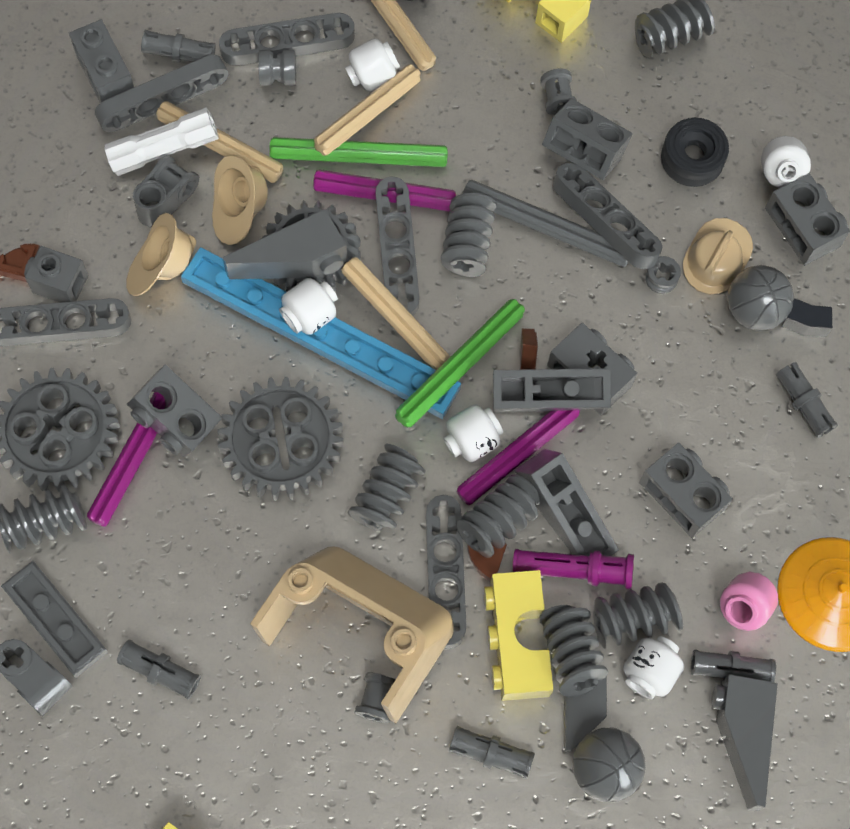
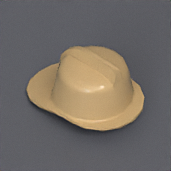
[212,155,268,245]
[126,213,196,296]
[683,218,753,295]

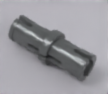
[141,30,216,63]
[776,362,838,438]
[117,639,201,699]
[691,650,776,682]
[449,726,535,779]

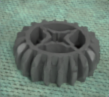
[262,200,361,292]

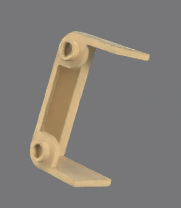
[250,546,454,724]

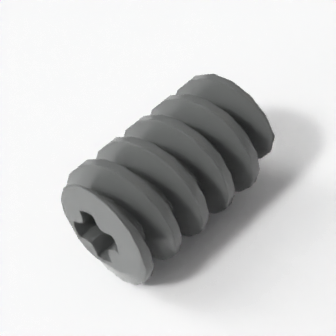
[635,0,715,58]
[441,193,497,277]
[348,443,426,531]
[456,474,540,558]
[0,484,87,553]
[593,582,683,649]
[540,605,608,697]

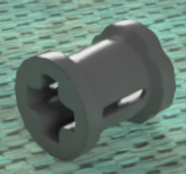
[540,68,577,115]
[354,672,396,723]

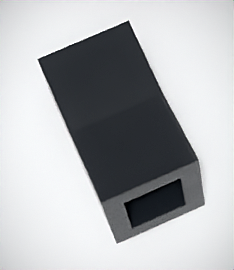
[782,298,833,337]

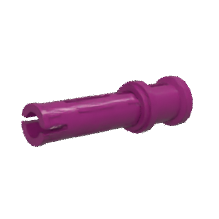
[513,549,634,590]

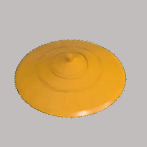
[777,537,850,652]

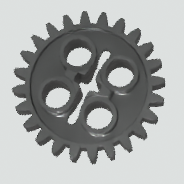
[0,368,120,492]
[218,377,344,501]

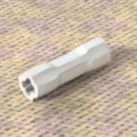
[104,107,219,176]

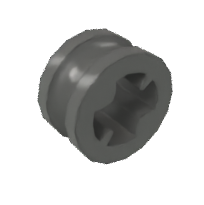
[645,256,681,294]

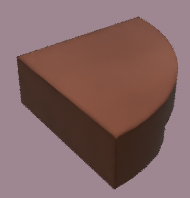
[0,244,40,282]
[520,328,538,370]
[467,544,507,581]

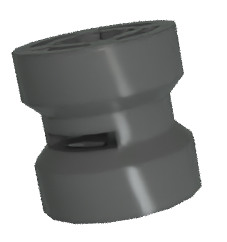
[259,50,296,86]

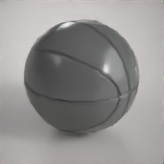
[727,265,794,331]
[573,727,646,802]

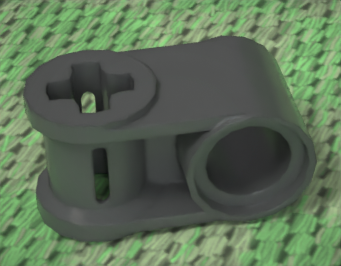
[133,155,200,227]
[0,639,73,716]

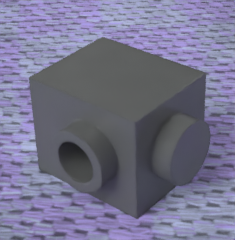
[24,246,89,303]

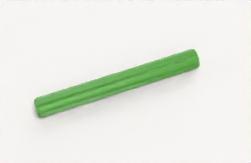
[269,137,448,167]
[395,299,525,428]

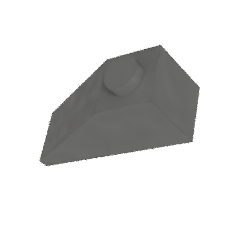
[222,209,347,279]
[493,369,611,413]
[514,449,619,556]
[712,674,778,811]

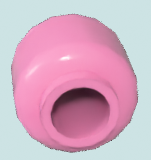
[720,572,778,631]

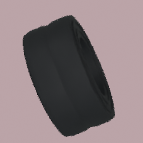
[661,117,729,187]

